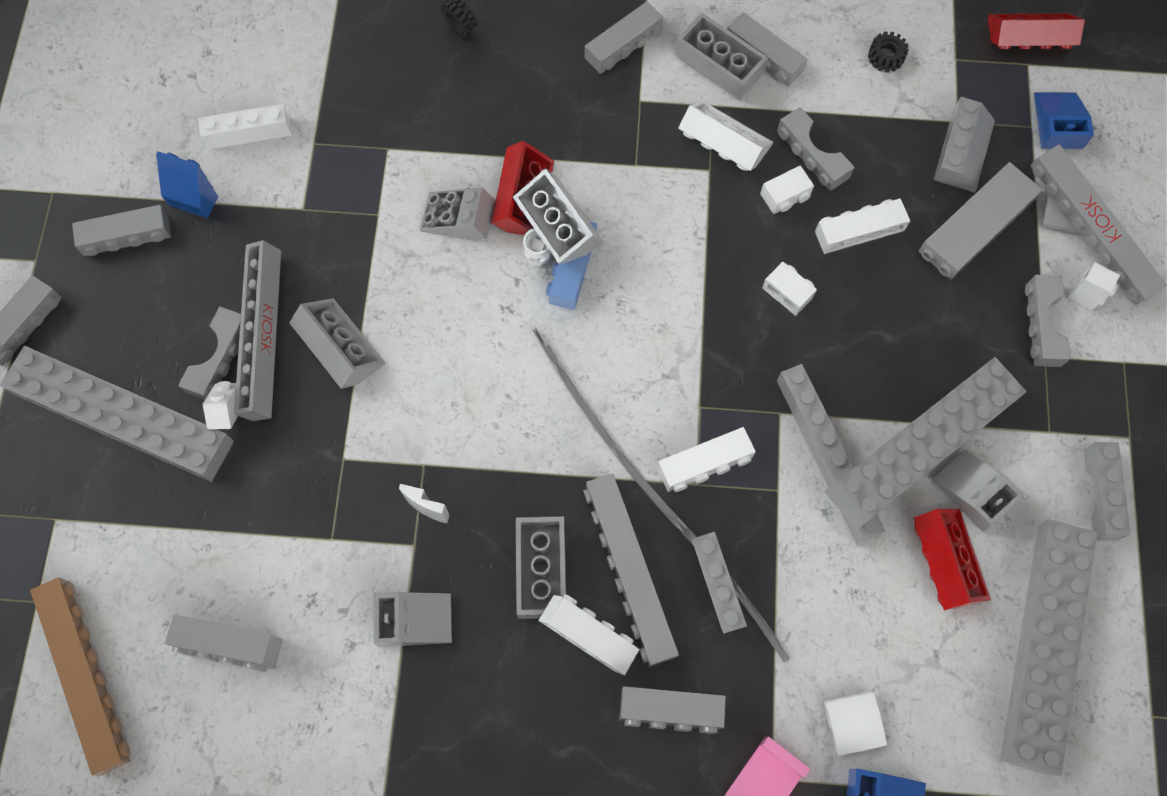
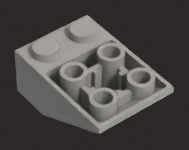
[420,187,496,240]
[932,450,1025,531]
[374,592,452,647]

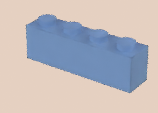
[546,221,597,310]

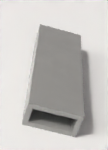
[918,162,1043,280]

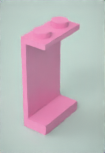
[724,737,810,796]

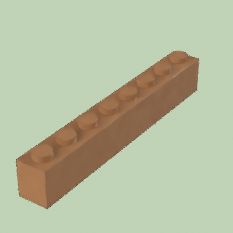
[30,577,131,776]

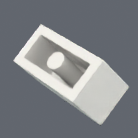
[760,166,814,214]
[762,262,817,316]
[1067,262,1120,311]
[203,381,238,429]

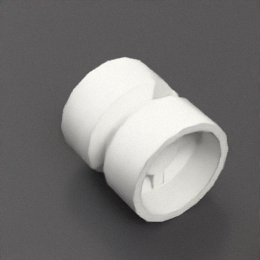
[523,229,552,267]

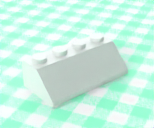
[679,101,773,171]

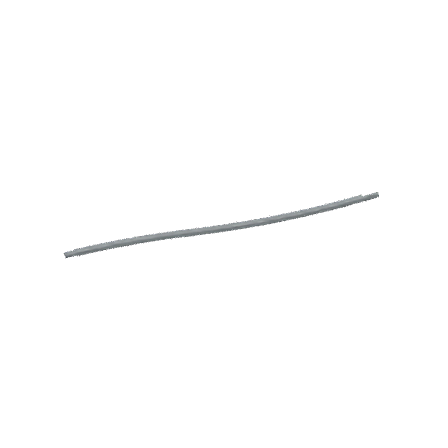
[533,327,789,662]

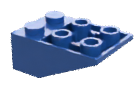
[1034,92,1094,149]
[156,151,218,219]
[847,769,926,796]

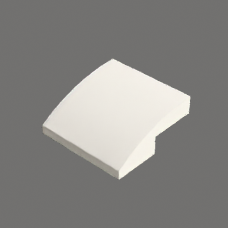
[399,484,449,524]
[824,691,887,756]

